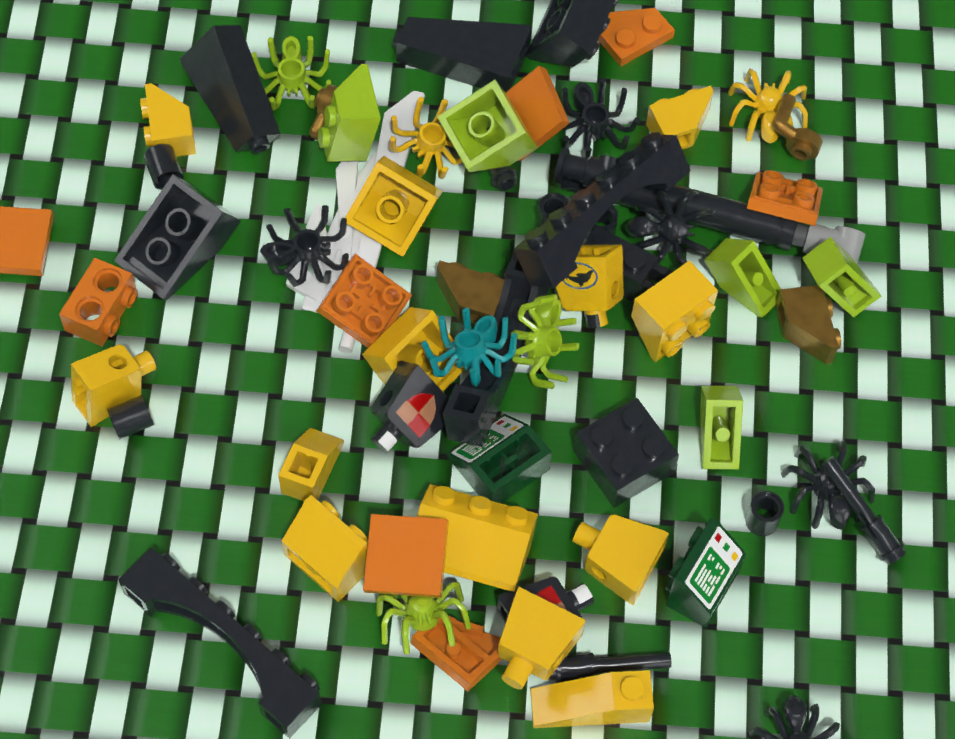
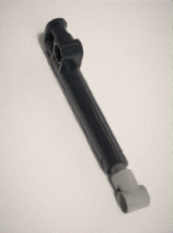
[554,147,866,265]

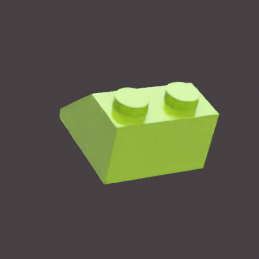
[318,64,381,162]
[437,80,538,172]

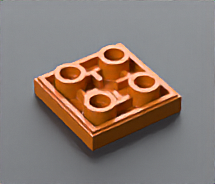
[506,66,570,161]
[747,170,823,226]
[0,206,54,276]
[316,254,412,348]
[363,514,449,598]

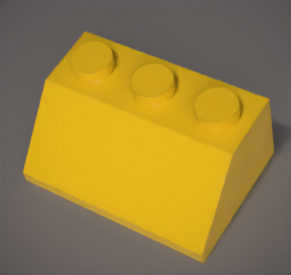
[417,484,538,592]

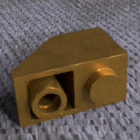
[437,260,505,327]
[775,285,841,364]

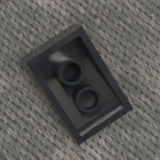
[114,174,241,300]

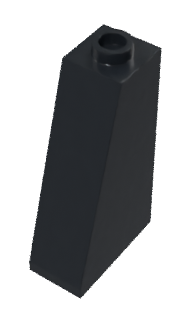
[393,17,532,93]
[180,25,281,154]

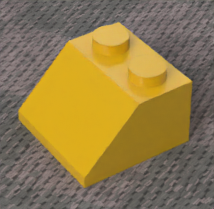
[345,156,443,257]
[362,307,465,391]

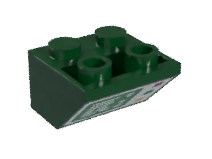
[447,414,552,504]
[665,517,747,628]

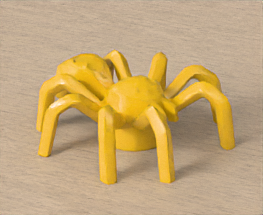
[728,68,808,143]
[389,97,463,179]

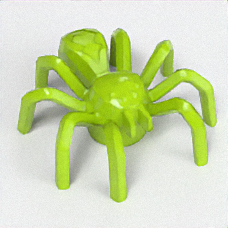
[251,36,331,111]
[510,294,579,389]
[376,582,471,655]

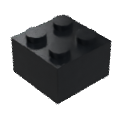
[573,398,679,508]

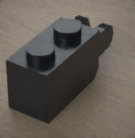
[584,226,672,301]

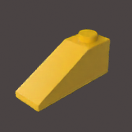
[531,670,654,728]

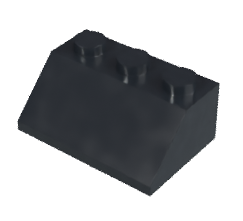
[526,0,619,67]

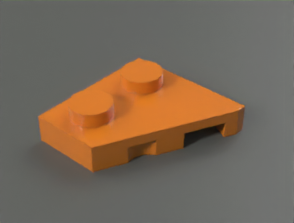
[598,8,675,67]
[411,616,503,692]

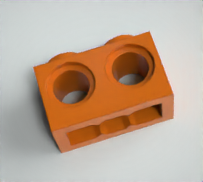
[59,258,138,347]

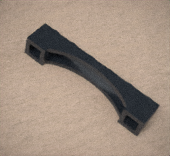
[514,132,691,288]
[443,251,550,447]
[118,548,321,739]

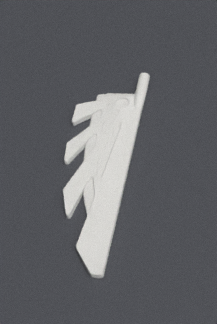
[286,91,425,354]

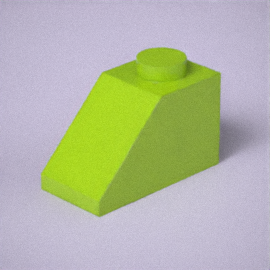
[803,236,882,318]
[704,238,781,318]
[699,386,743,469]

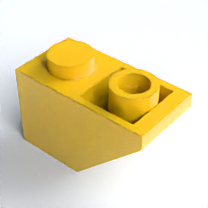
[140,83,196,157]
[646,86,714,150]
[278,428,344,502]

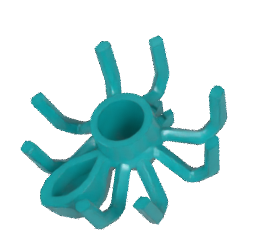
[421,308,517,387]

